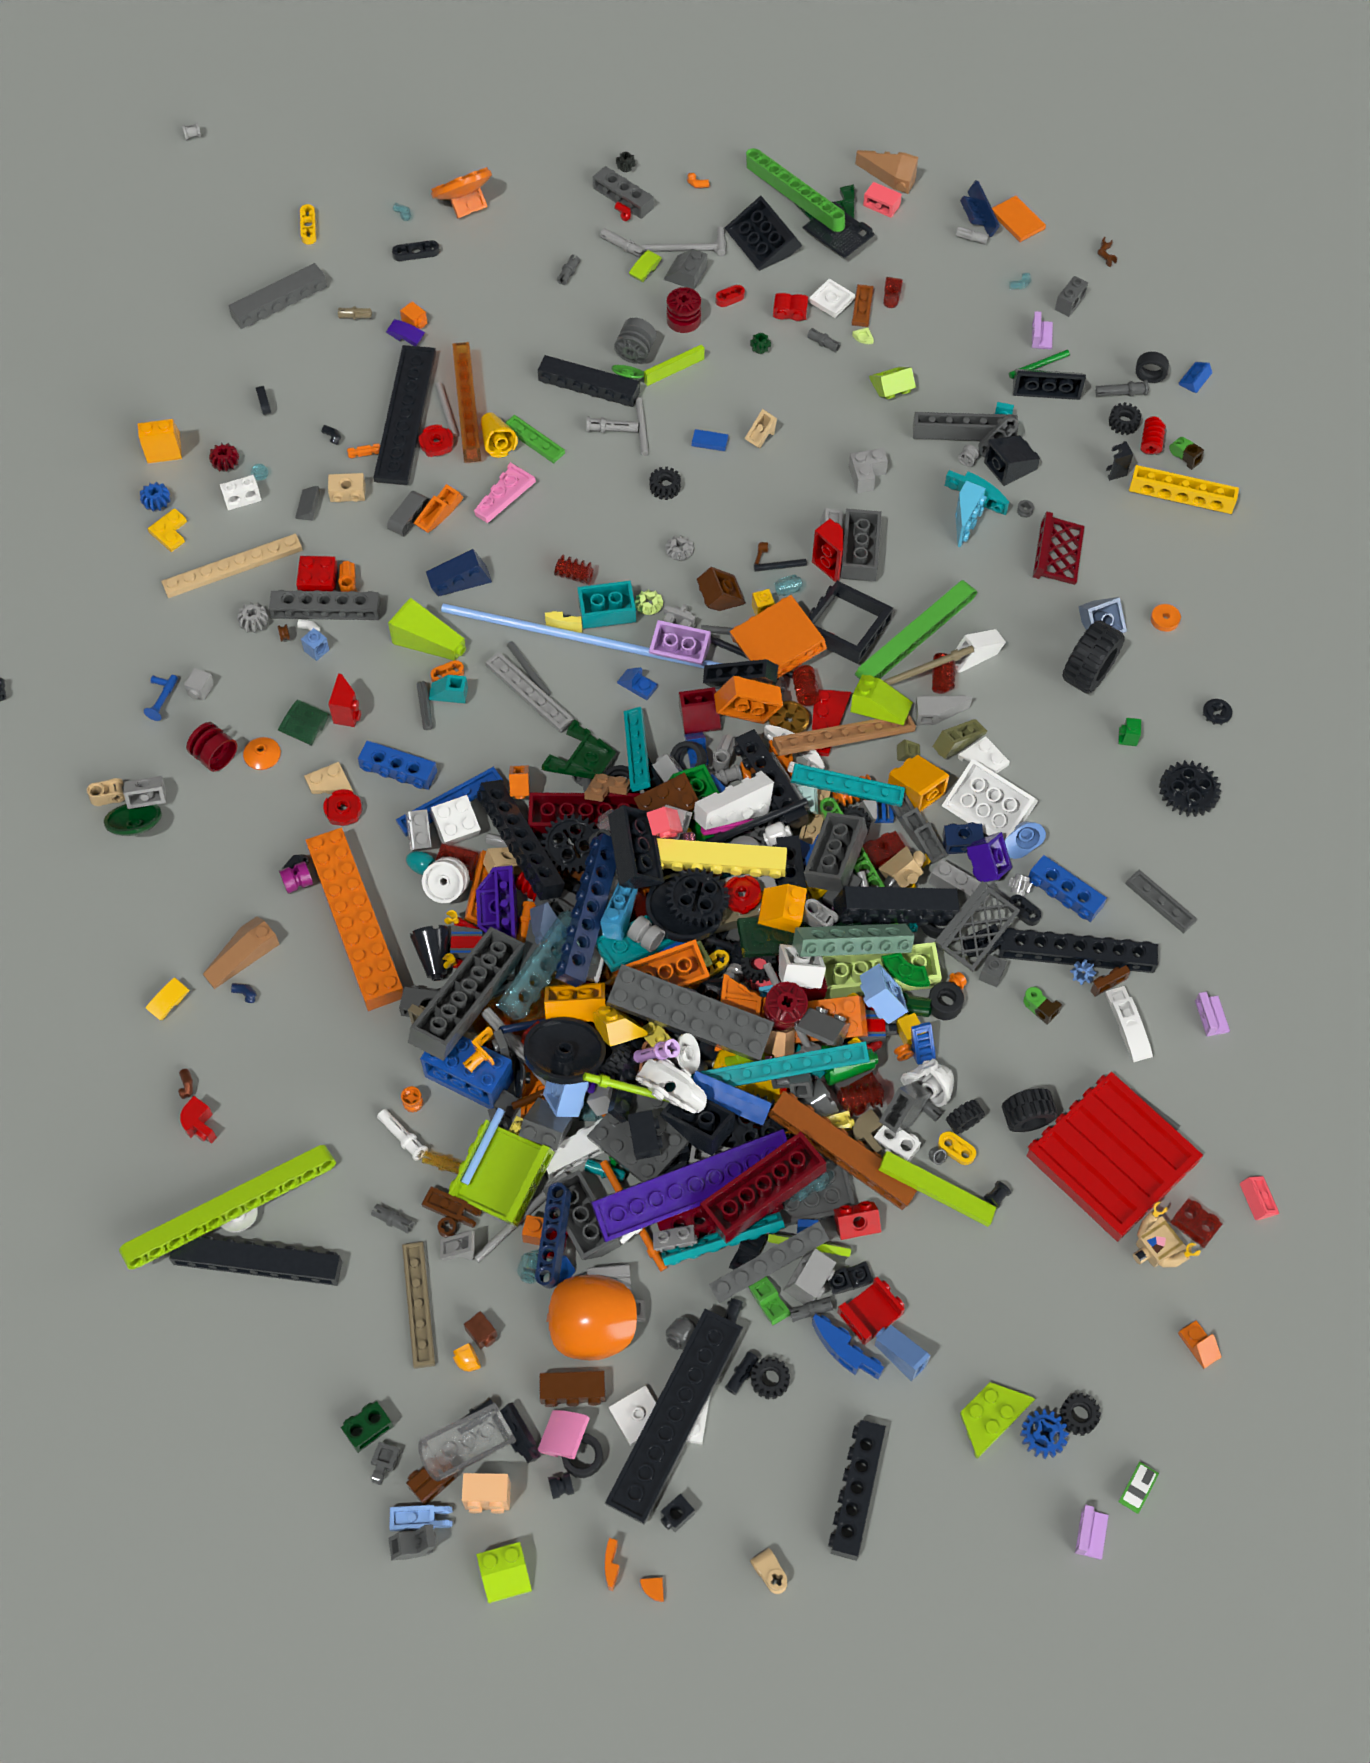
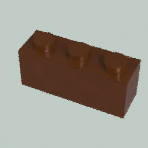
[540,1371,605,1407]

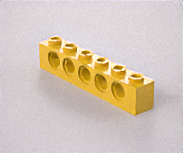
[1129,465,1239,514]

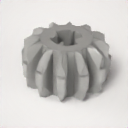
[237,602,269,633]

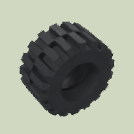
[1001,1088,1058,1132]

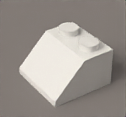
[779,944,826,989]

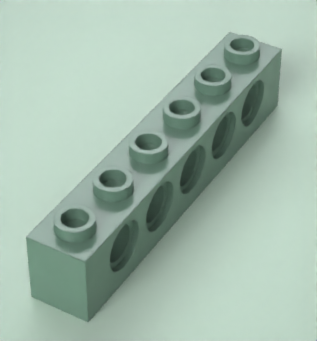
[793,924,915,957]

